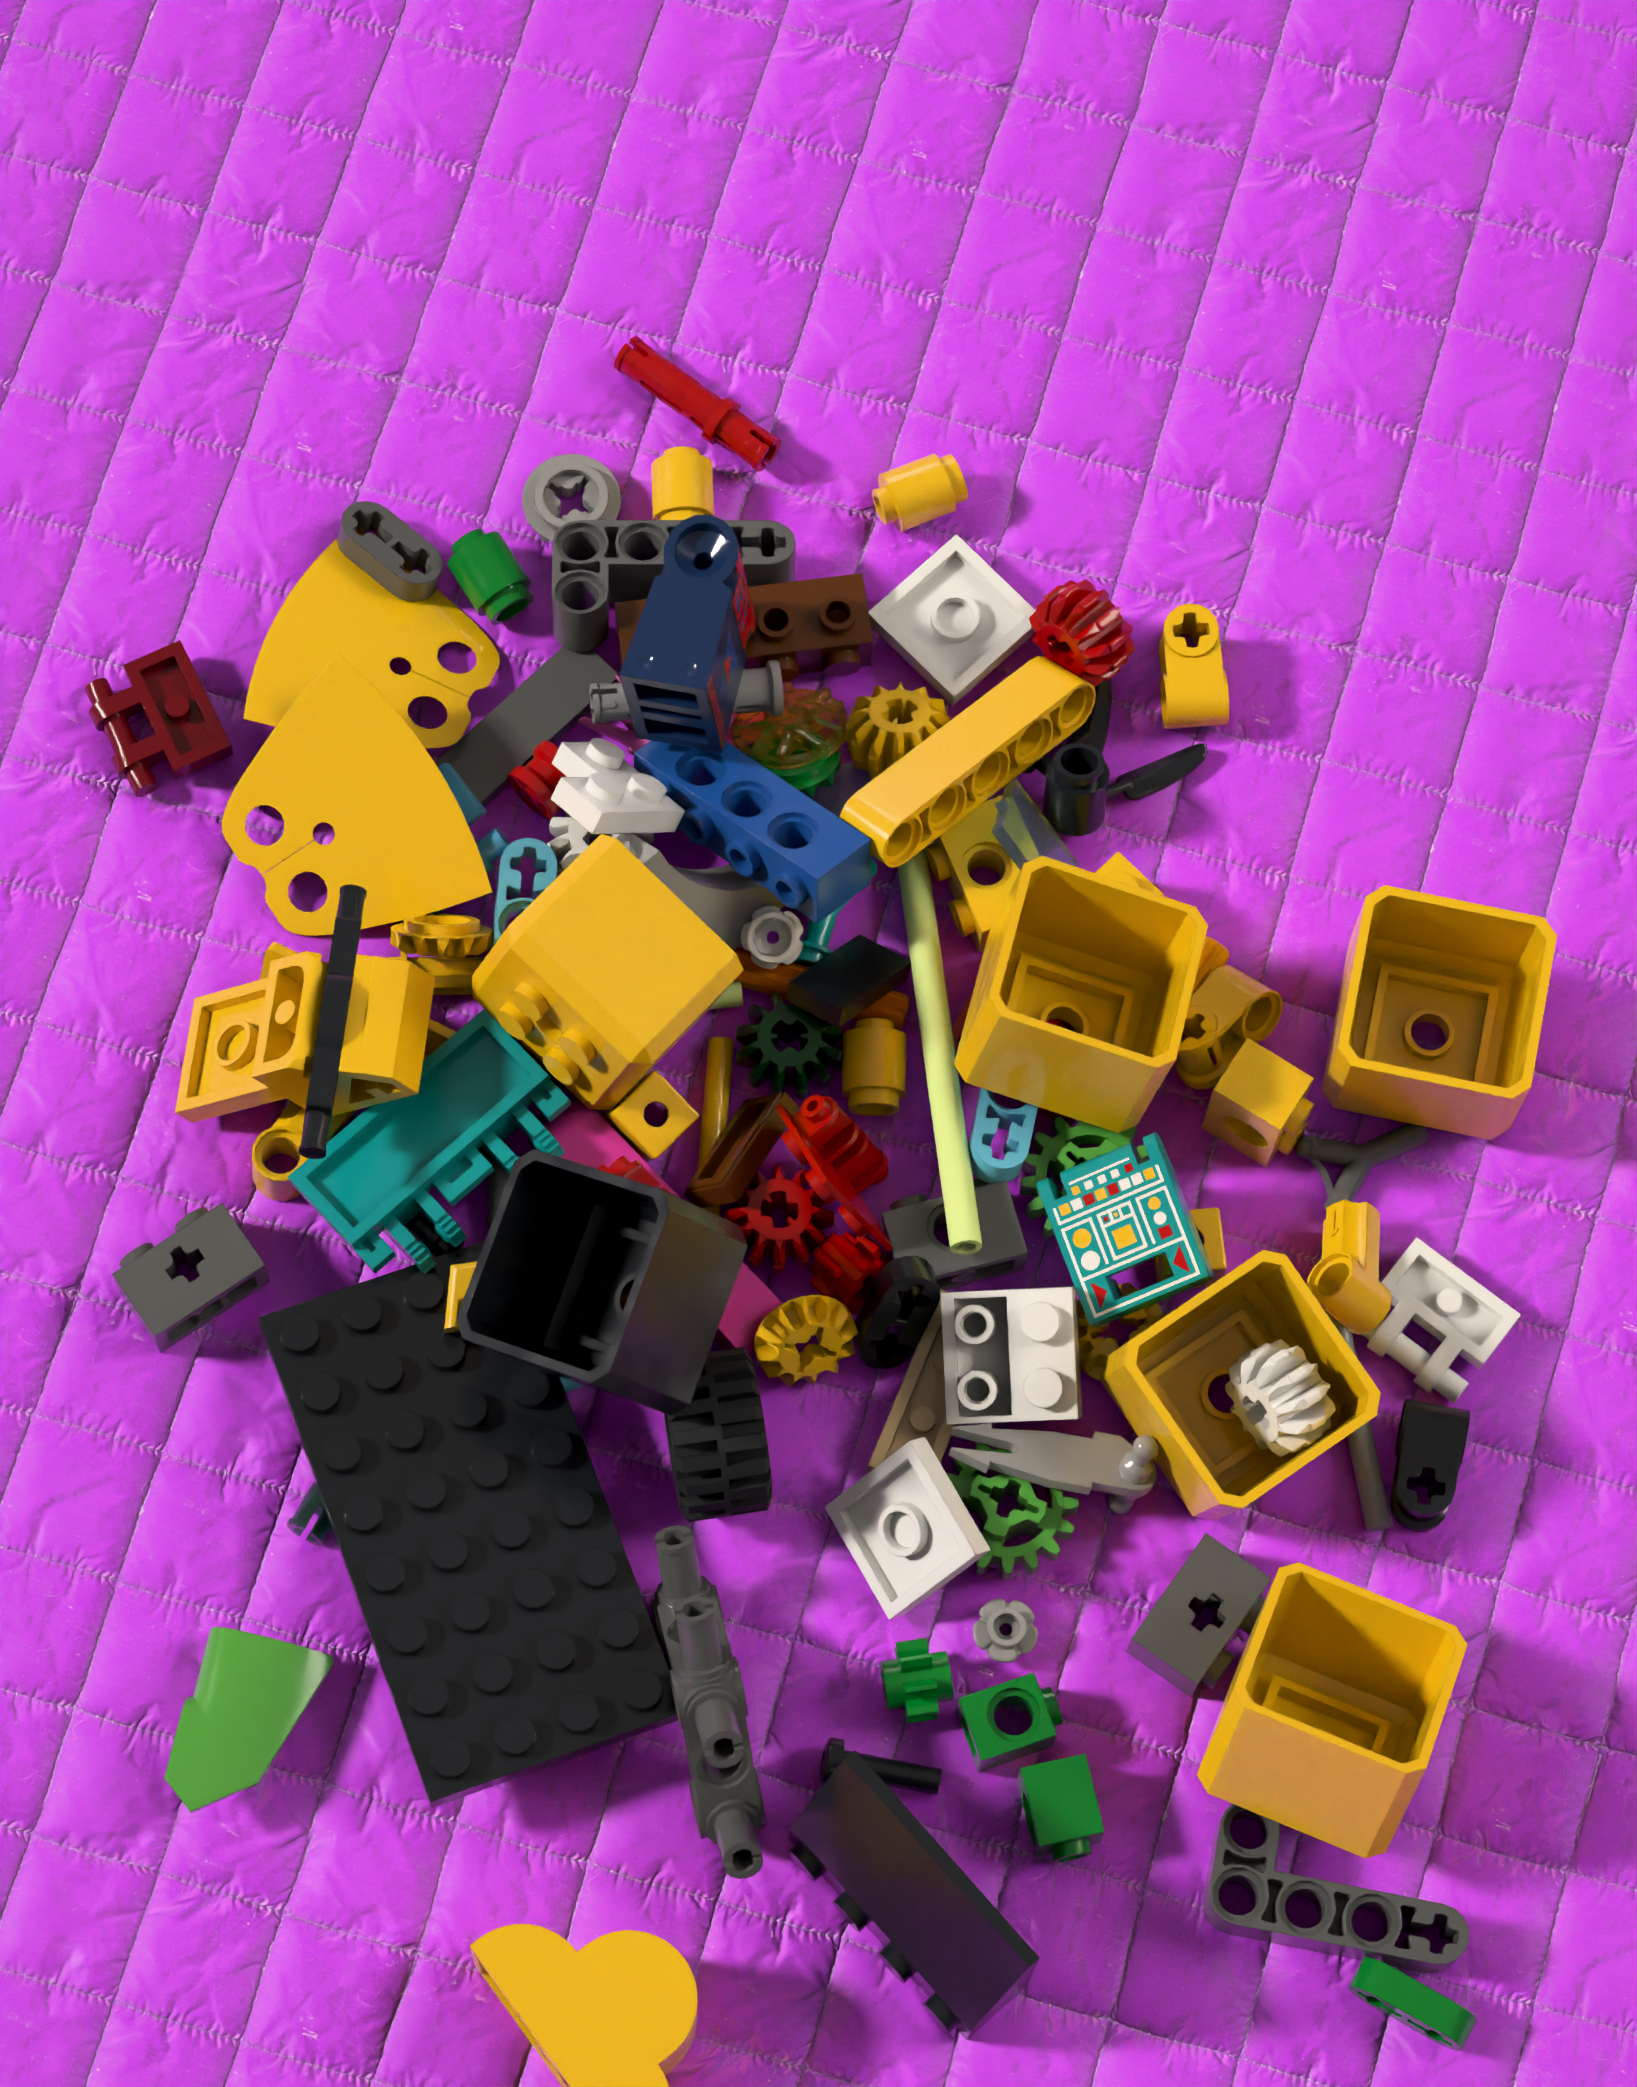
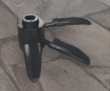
[977,680,1208,836]

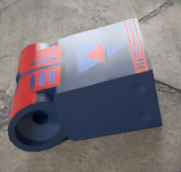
[619,515,756,753]

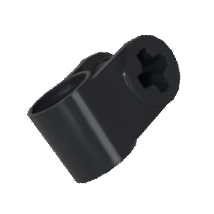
[1390,1399,1470,1532]

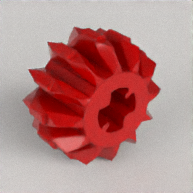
[1029,579,1135,687]
[724,1162,834,1275]

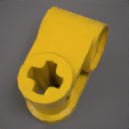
[1158,603,1229,729]
[1176,965,1283,1089]

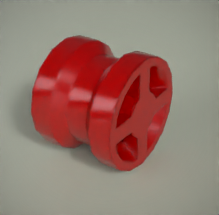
[507,740,567,820]

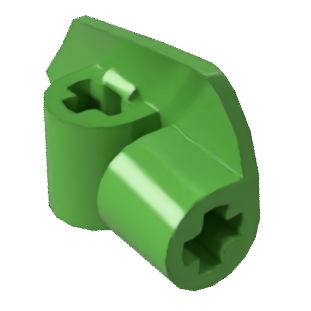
[164,1627,334,1813]

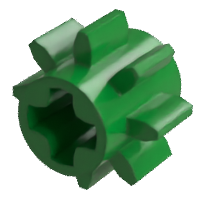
[880,1637,954,1724]

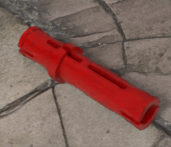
[614,336,781,472]

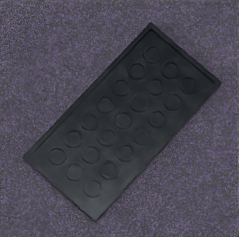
[258,1241,678,1808]

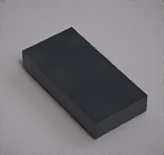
[786,934,911,1028]

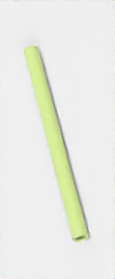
[897,848,982,1255]

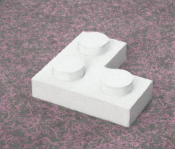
[551,738,685,834]

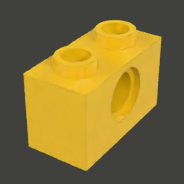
[925,795,1032,953]
[1201,1037,1315,1167]

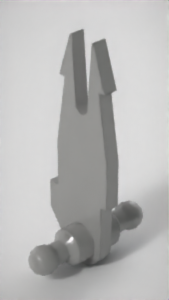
[948,1423,1159,1514]

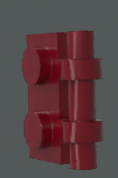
[84,640,234,797]

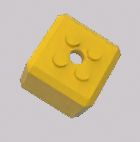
[472,834,744,1110]
[954,856,1208,1133]
[1321,885,1557,1140]
[1100,1250,1381,1521]
[1196,1562,1468,1858]

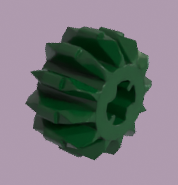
[736,991,842,1100]

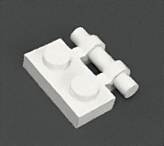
[1361,1237,1521,1403]

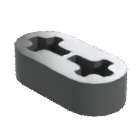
[337,501,443,602]

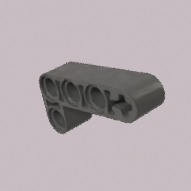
[552,520,796,652]
[1203,1804,1469,1973]

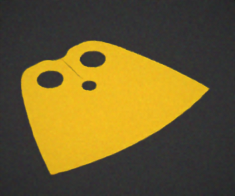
[243,529,500,749]
[222,653,492,936]

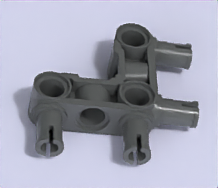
[650,1525,767,1879]

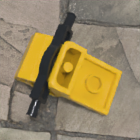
[175,884,435,1159]

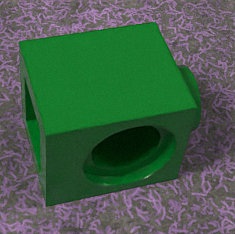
[955,1672,1063,1773]
[1016,1753,1105,1863]

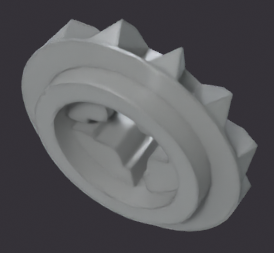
[522,454,621,543]

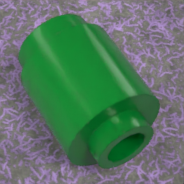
[447,529,534,625]

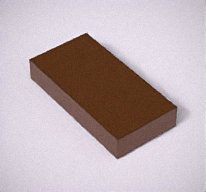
[684,1092,800,1208]

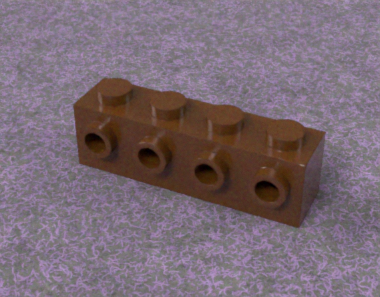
[615,573,873,683]

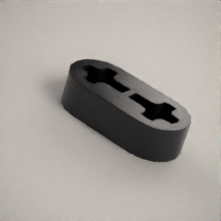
[855,1256,941,1369]

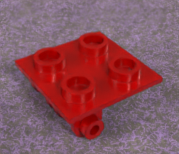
[775,1095,893,1252]

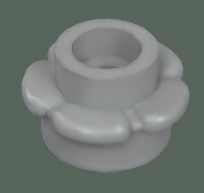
[973,1598,1038,1663]

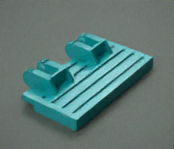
[288,1009,571,1274]

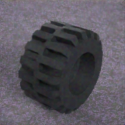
[664,1347,772,1522]

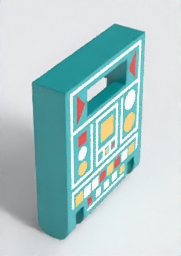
[1037,1132,1216,1327]

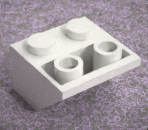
[941,1286,1082,1425]

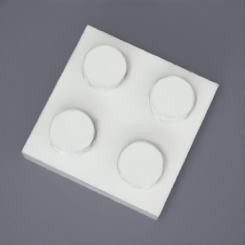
[868,534,1036,706]
[825,1437,991,1620]

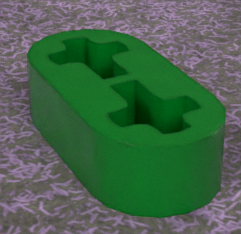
[1348,1957,1477,2051]

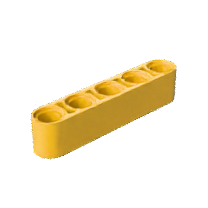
[839,656,1096,868]

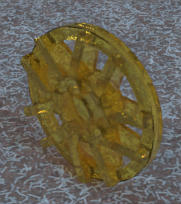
[731,682,848,770]

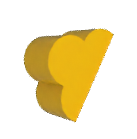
[469,1924,698,2087]

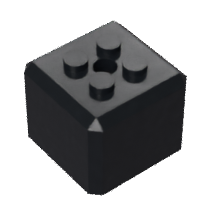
[456,1149,748,1416]

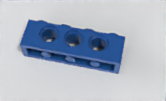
[634,741,871,924]

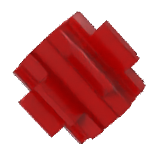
[809,1231,892,1315]

